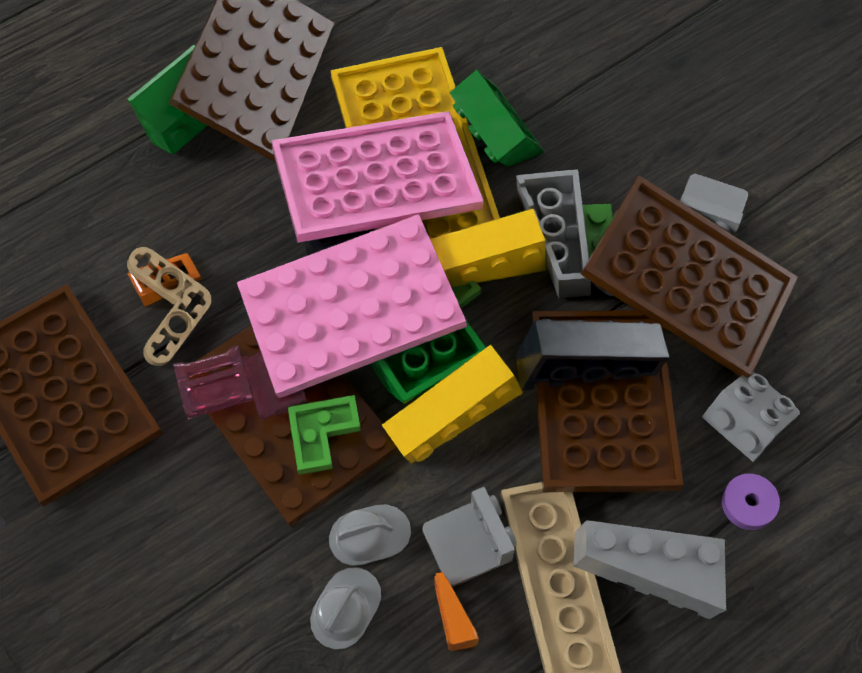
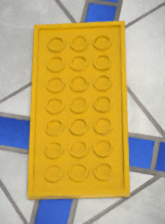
[330,47,500,239]

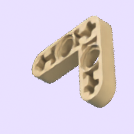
[127,247,211,366]

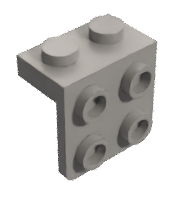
[680,174,748,236]
[702,372,800,462]
[423,487,517,587]

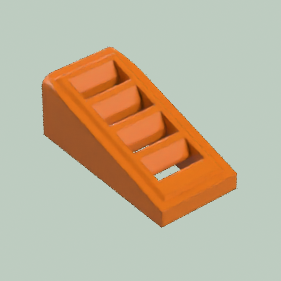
[127,253,202,307]
[434,572,479,652]

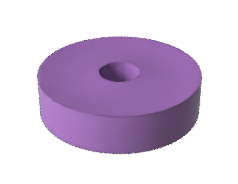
[722,474,780,530]

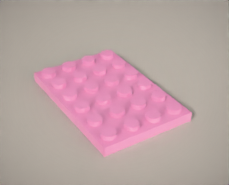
[272,111,483,243]
[237,214,467,399]

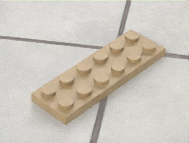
[501,482,621,673]

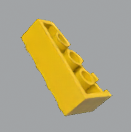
[430,209,546,287]
[382,345,523,464]

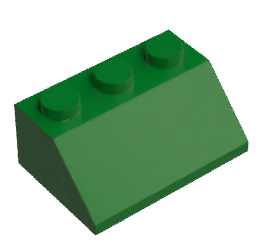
[127,45,208,155]
[449,69,544,167]
[371,321,486,404]

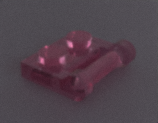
[173,346,253,419]

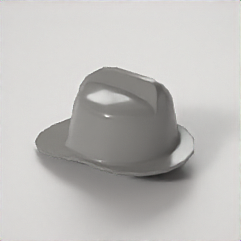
[329,504,411,566]
[310,567,381,649]

